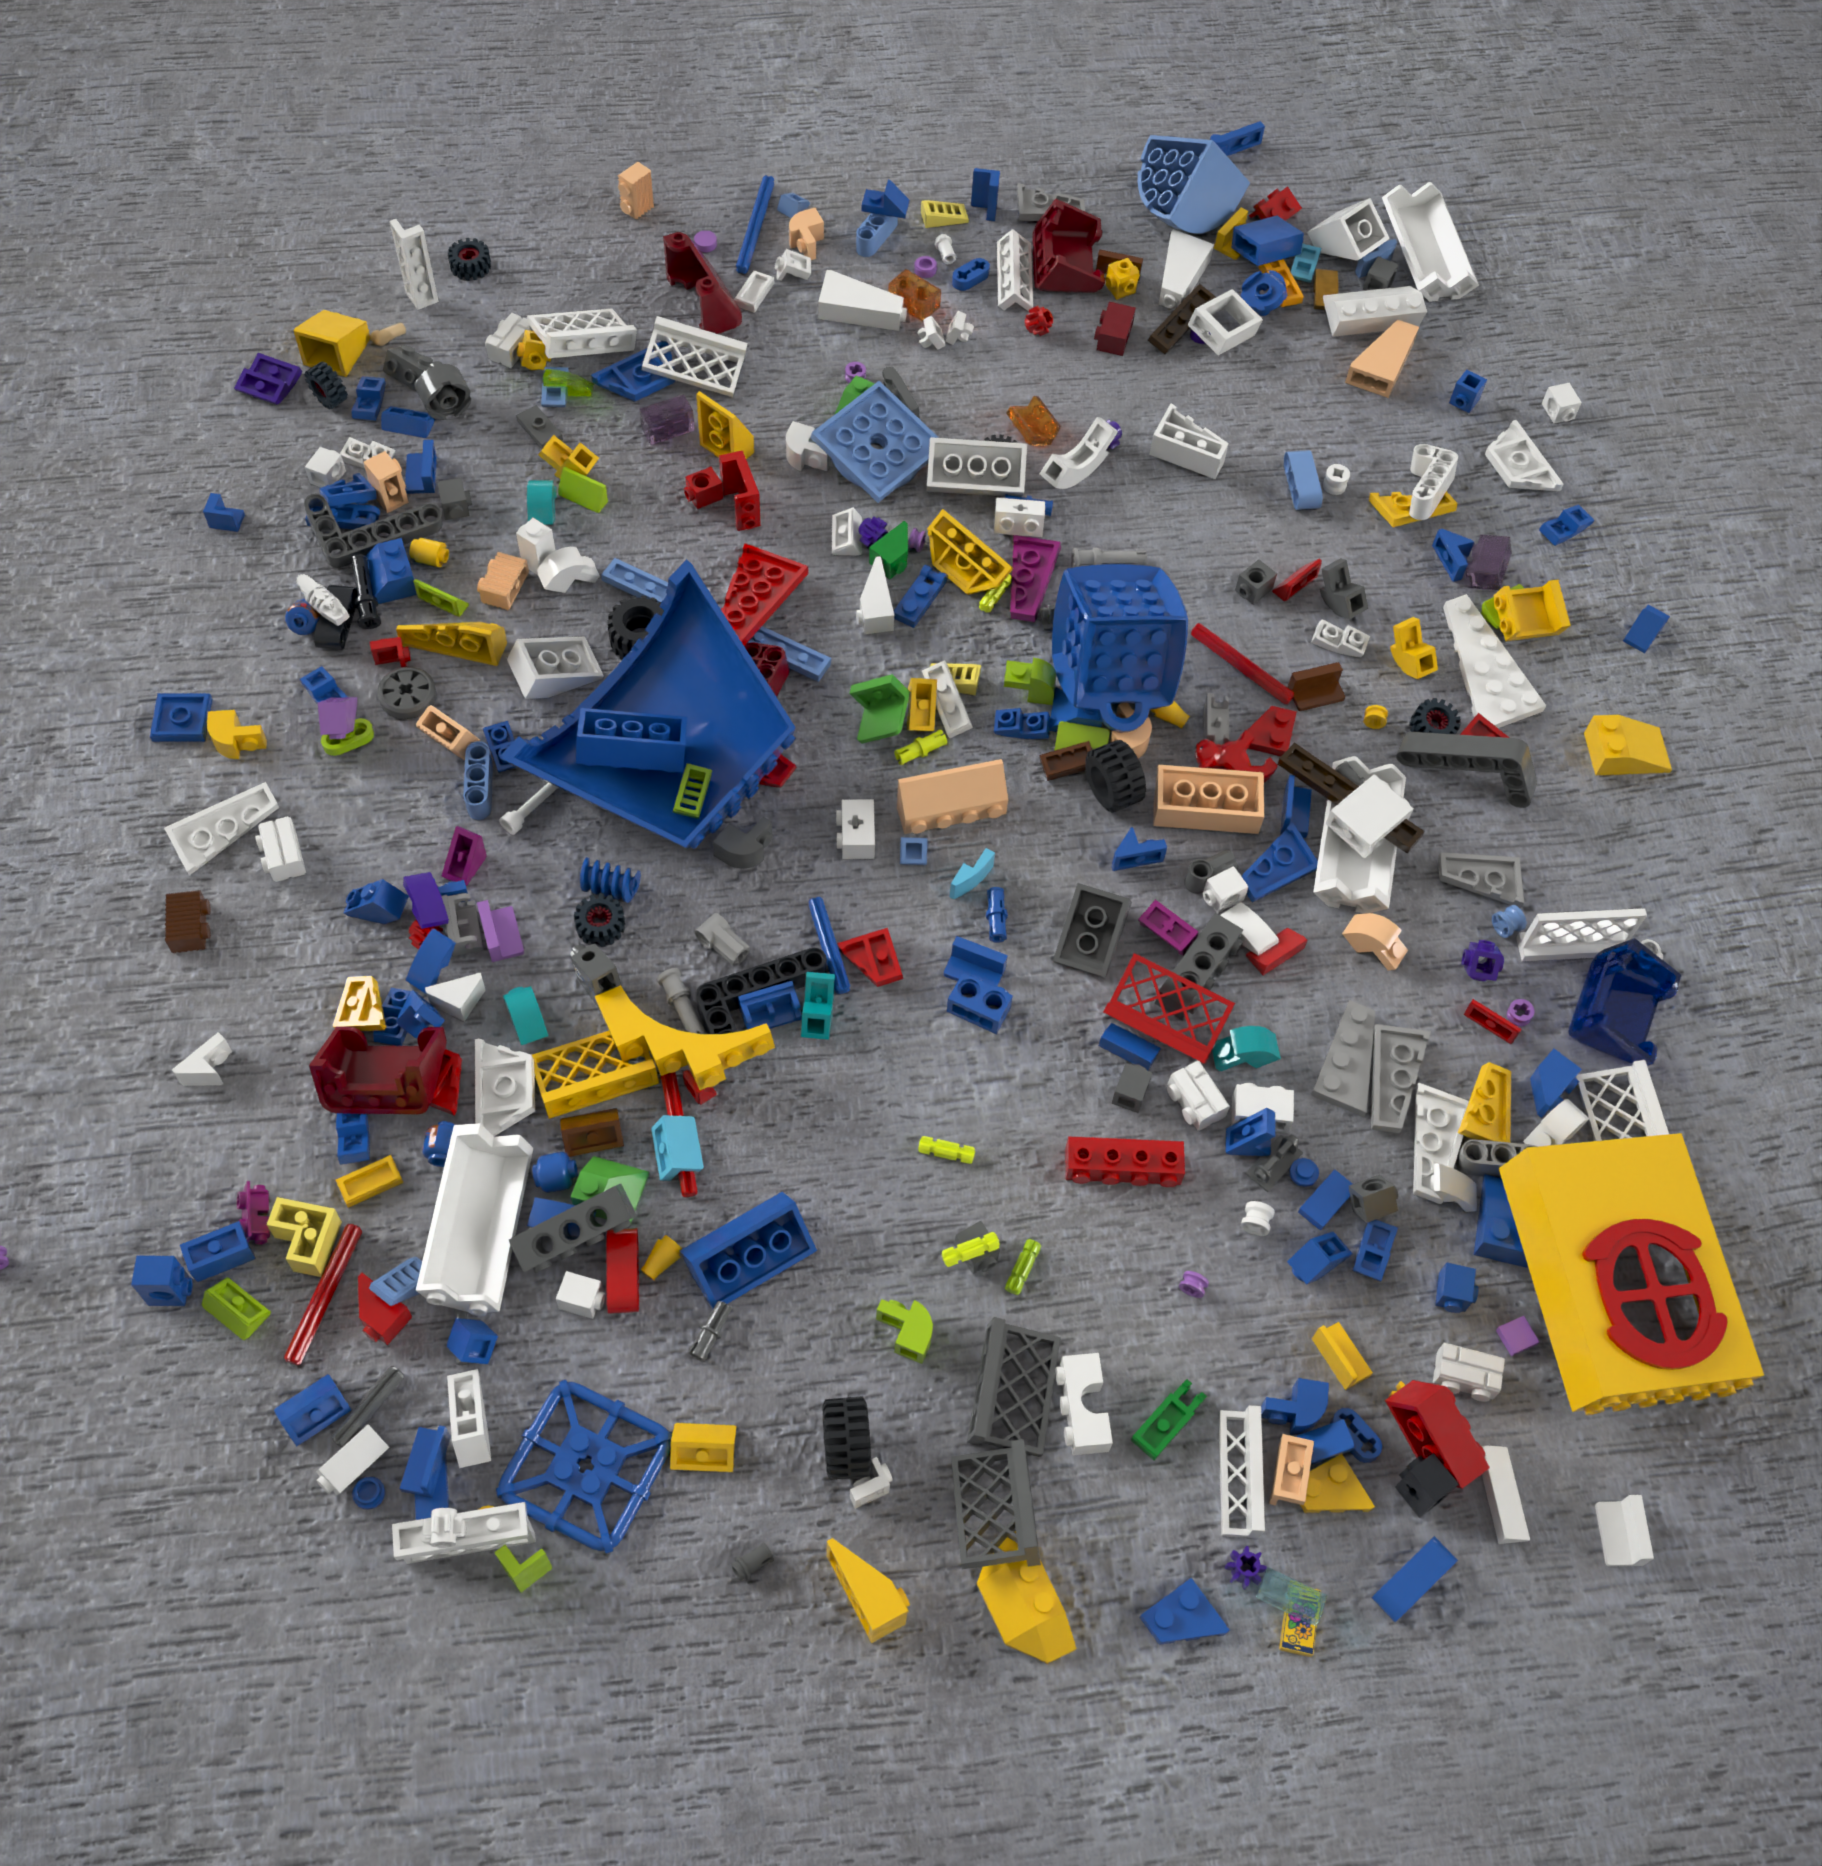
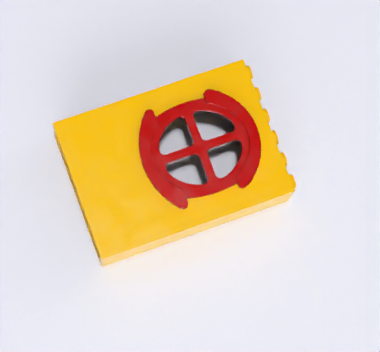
[1499,1133,1764,1415]

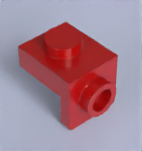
[370,637,411,667]

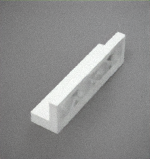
[390,219,439,310]
[997,229,1033,311]
[1219,1405,1265,1539]

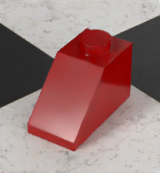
[358,1273,412,1346]

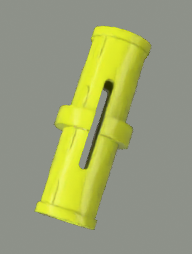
[894,730,947,765]

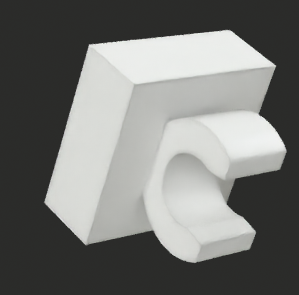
[945,311,974,345]
[917,316,946,350]

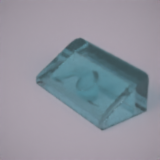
[1256,1567,1327,1626]

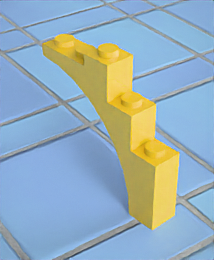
[595,985,775,1090]

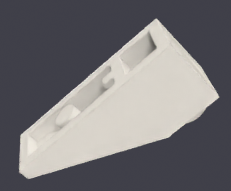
[856,557,894,635]
[447,1369,491,1468]

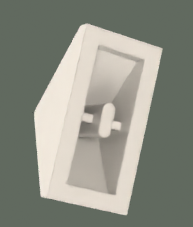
[425,973,486,1022]

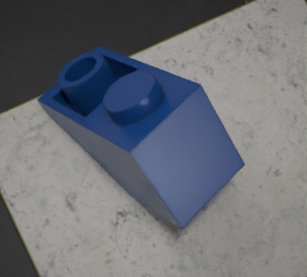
[343,879,409,924]
[1530,1049,1582,1118]

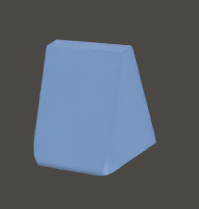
[777,193,810,218]
[900,837,928,865]

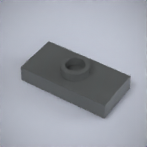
[516,405,563,449]

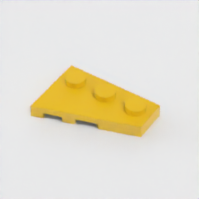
[1369,491,1458,527]
[1458,1062,1511,1143]

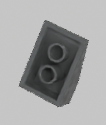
[1053,883,1132,978]

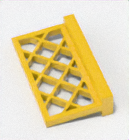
[532,1031,659,1119]

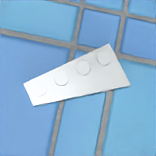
[164,782,279,876]
[1413,1082,1469,1204]

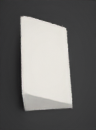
[832,507,862,556]

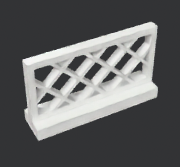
[527,309,637,358]
[642,316,748,397]
[1516,908,1647,961]
[1576,1060,1669,1141]
[392,1502,536,1564]

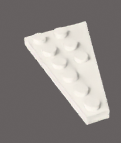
[1443,594,1546,728]

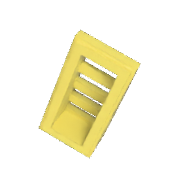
[921,200,969,228]
[930,663,981,696]

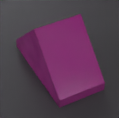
[441,826,487,886]

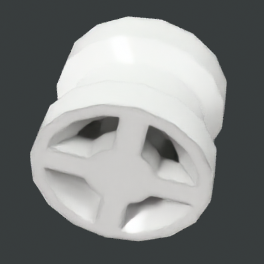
[1323,464,1350,495]
[1240,1201,1275,1236]

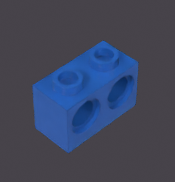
[946,973,1013,1035]

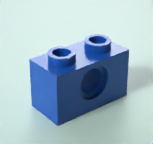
[131,1255,193,1306]

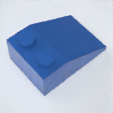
[1474,1174,1529,1268]

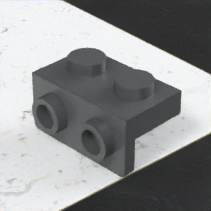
[383,345,433,391]

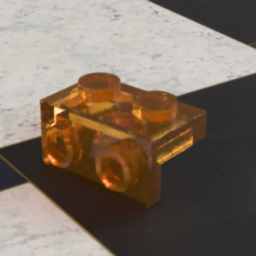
[1006,396,1061,446]

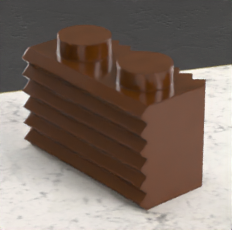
[165,890,211,953]

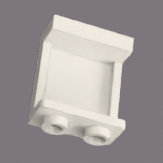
[1326,774,1414,859]

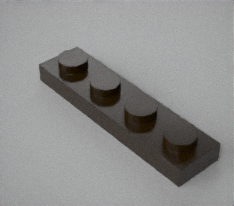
[1147,283,1216,355]

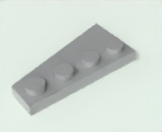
[1311,1000,1375,1117]
[1371,1024,1431,1133]

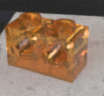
[888,269,941,322]

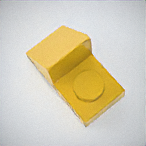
[907,678,937,731]

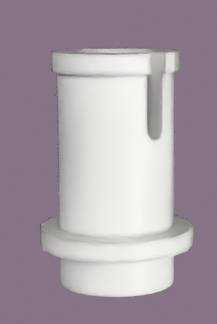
[935,234,957,264]

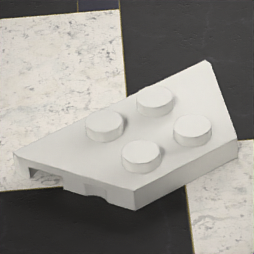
[1485,420,1563,491]
[475,1039,535,1136]

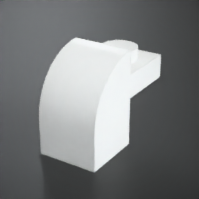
[786,421,830,471]
[536,547,600,593]
[1523,1099,1590,1147]

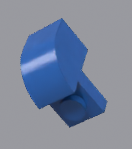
[1261,1378,1329,1435]

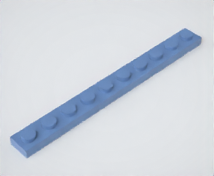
[601,558,831,682]

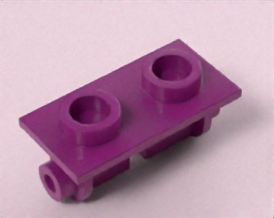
[237,1181,270,1245]

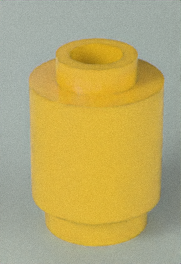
[409,538,449,567]

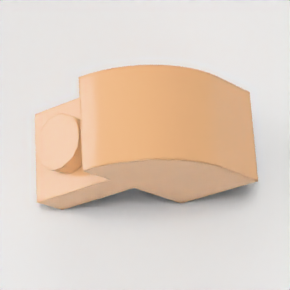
[789,208,824,260]
[1110,703,1152,759]
[1342,913,1408,970]

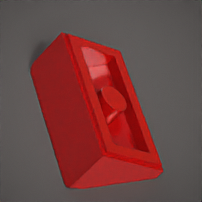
[1272,559,1322,602]
[1246,927,1308,975]
[1464,999,1522,1044]

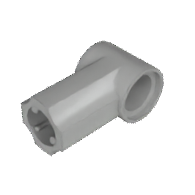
[694,913,750,966]

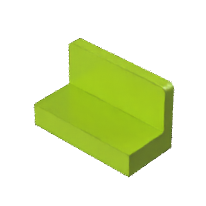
[494,1545,553,1593]

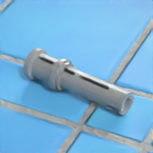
[1071,547,1147,568]
[657,968,707,1034]

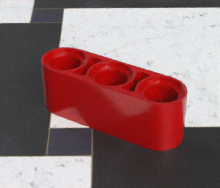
[607,1228,639,1314]

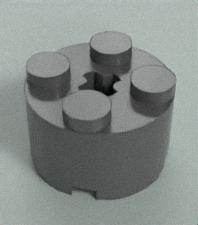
[414,361,471,420]

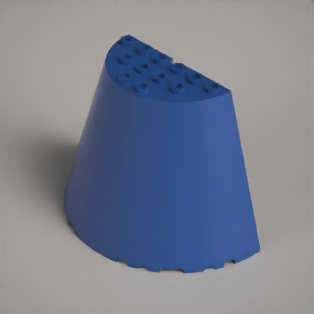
[501,559,796,849]

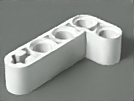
[1409,444,1458,520]

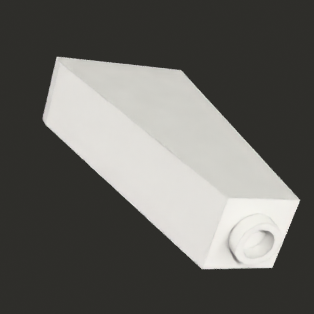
[1159,229,1214,310]
[818,270,907,331]

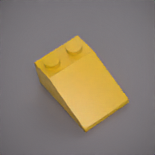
[696,391,754,459]
[1584,715,1672,776]
[827,1538,910,1643]

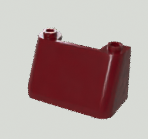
[1033,199,1106,293]
[663,232,742,334]
[309,1027,447,1115]

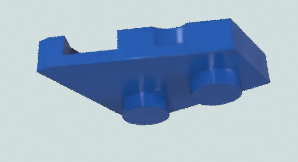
[320,473,377,508]
[1139,1578,1230,1645]

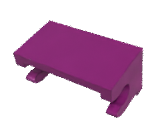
[1138,899,1198,956]

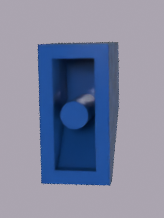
[1287,1231,1353,1285]

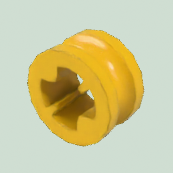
[1363,705,1388,729]

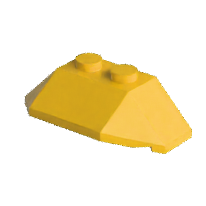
[927,509,1013,595]
[977,1531,1077,1664]

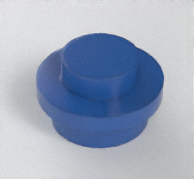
[1289,1158,1319,1187]
[352,1477,385,1509]

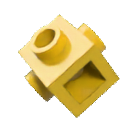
[1105,258,1140,300]
[517,330,551,370]

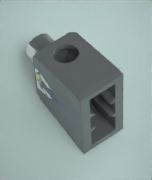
[570,944,622,1010]

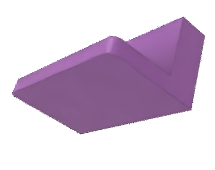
[477,900,524,962]

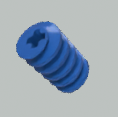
[580,857,641,903]

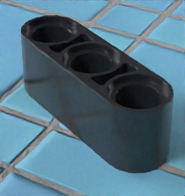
[314,585,357,650]

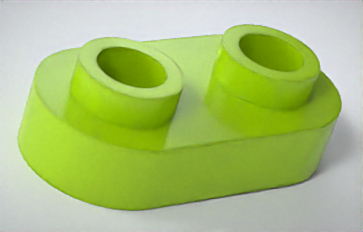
[321,718,374,756]

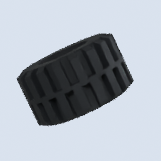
[607,596,664,660]
[1085,740,1146,813]
[822,1396,871,1480]

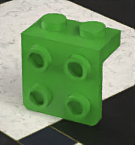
[849,674,910,744]

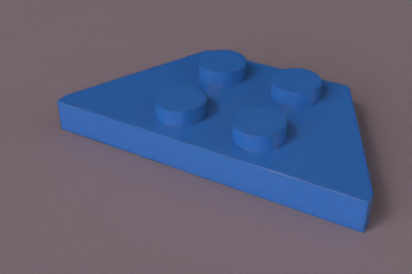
[591,341,675,402]

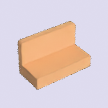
[1269,1434,1314,1506]

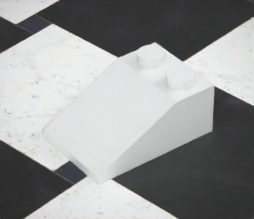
[507,637,604,699]

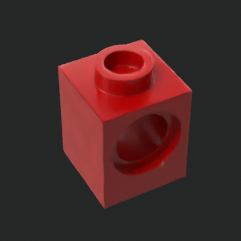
[684,466,723,509]

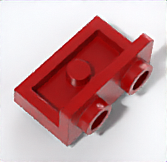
[1248,186,1302,221]

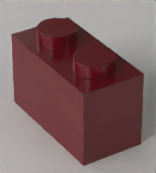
[1094,301,1136,356]

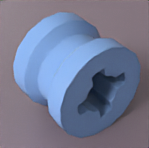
[1492,905,1527,938]

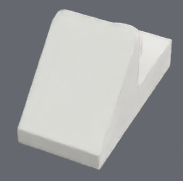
[172,1032,232,1086]

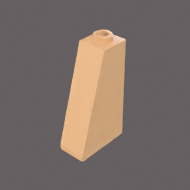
[1345,320,1419,398]

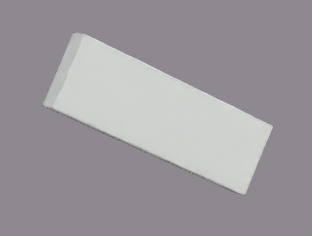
[922,660,973,738]

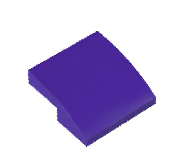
[234,353,303,405]

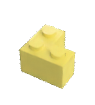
[267,1197,342,1277]

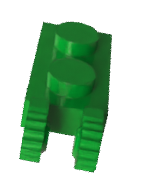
[1131,1379,1207,1461]

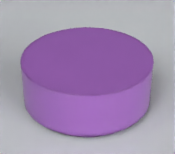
[694,231,717,253]
[914,256,937,278]

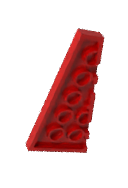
[721,543,809,646]

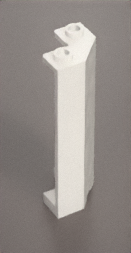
[1382,182,1479,302]
[1313,756,1406,914]
[416,1123,533,1316]

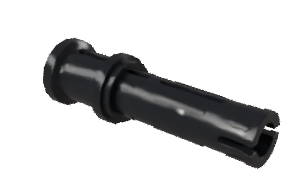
[351,554,381,629]

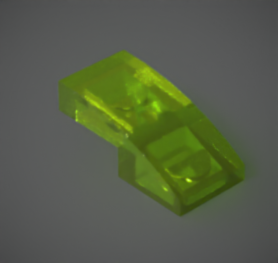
[543,369,594,397]

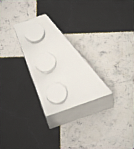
[1149,403,1229,479]

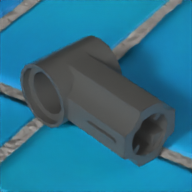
[1184,850,1239,894]

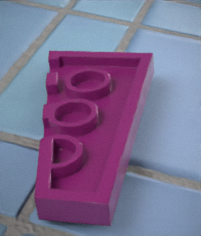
[1010,535,1061,622]

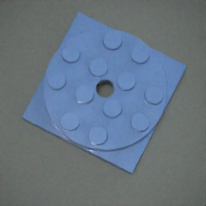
[810,381,939,503]

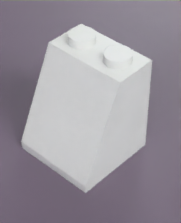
[1307,198,1390,260]

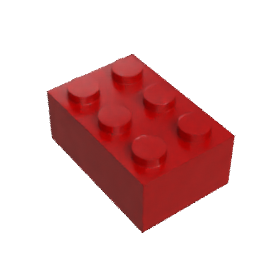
[1385,1380,1490,1489]

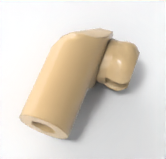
[370,323,406,346]

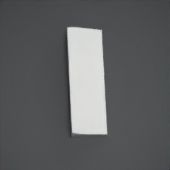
[1482,1445,1530,1544]

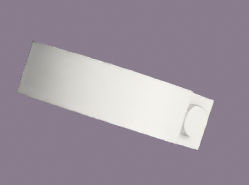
[1039,417,1118,489]

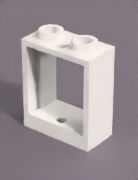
[1188,289,1263,355]

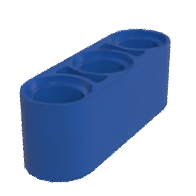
[1371,1536,1458,1622]

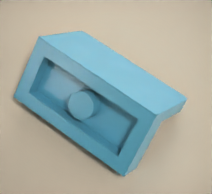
[651,1115,704,1181]

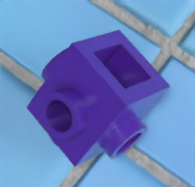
[1461,940,1504,981]

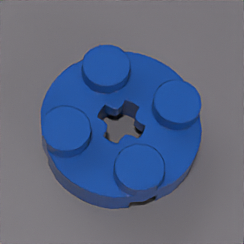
[1241,270,1288,316]

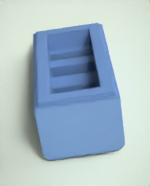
[369,1256,422,1306]

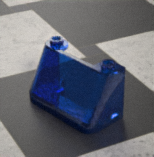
[1568,938,1682,1066]

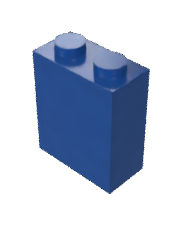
[1231,216,1304,266]

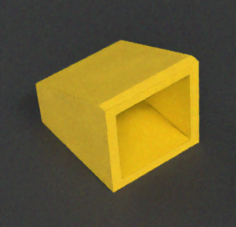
[293,310,370,377]

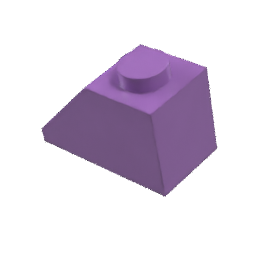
[318,697,357,739]

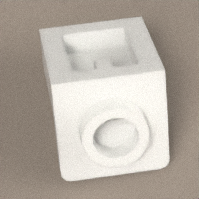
[775,249,811,281]
[850,1457,893,1509]

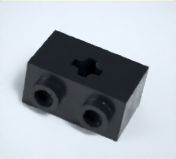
[1395,1453,1459,1518]

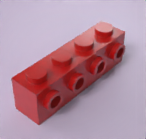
[1065,1136,1185,1187]

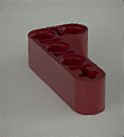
[744,642,789,697]

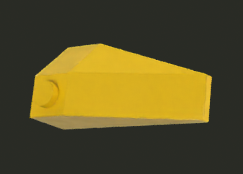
[396,622,507,666]

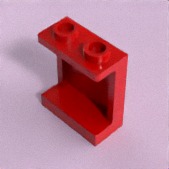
[719,450,761,531]

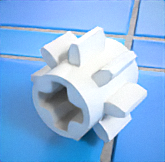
[423,1508,465,1548]

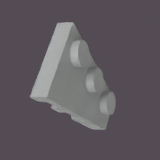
[1017,183,1085,221]
[1438,852,1524,908]

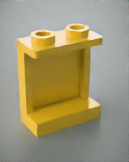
[1493,580,1571,641]

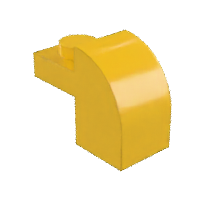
[538,435,599,479]
[1390,617,1438,679]
[207,710,267,759]

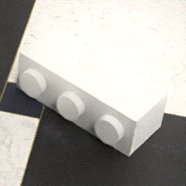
[1055,1353,1113,1455]

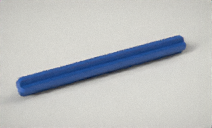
[736,175,774,274]

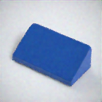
[381,406,435,438]
[1098,1023,1161,1071]
[1295,1419,1356,1465]

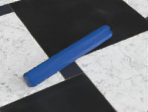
[809,897,850,994]

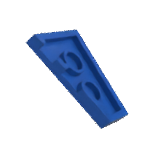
[1241,822,1318,903]

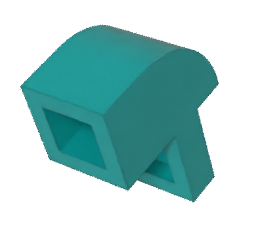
[527,480,557,525]
[801,972,835,1040]
[503,986,549,1046]
[1212,1026,1281,1071]

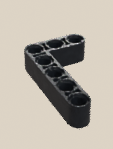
[696,948,827,1034]

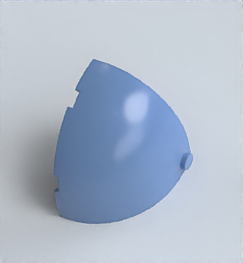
[1138,135,1250,233]

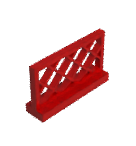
[1103,953,1236,1064]

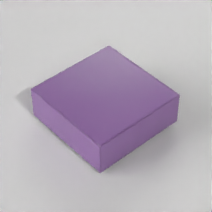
[1496,1316,1539,1357]

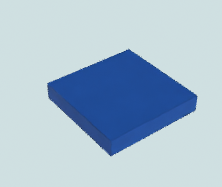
[150,693,212,742]

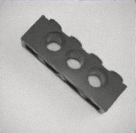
[1155,913,1243,1021]
[508,1184,637,1273]

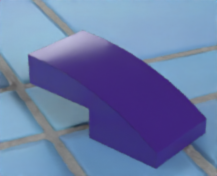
[403,872,449,929]

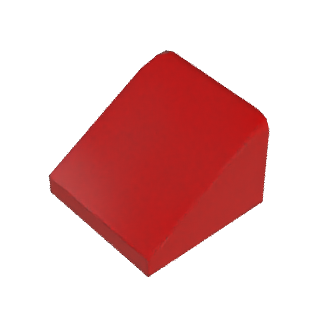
[683,1070,717,1105]

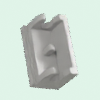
[1203,693,1229,745]
[441,893,484,956]

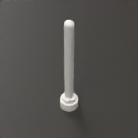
[499,783,559,835]

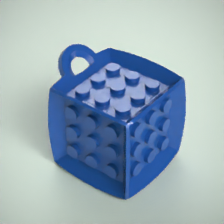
[1052,564,1188,733]

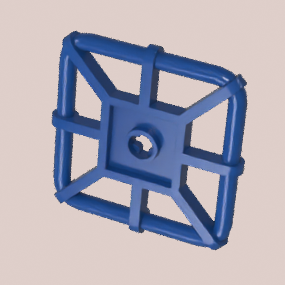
[496,1379,673,1554]

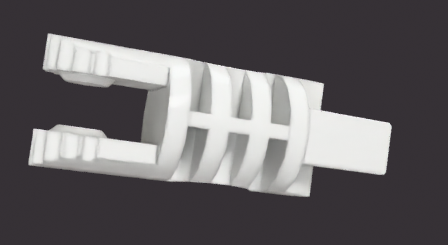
[296,574,350,626]

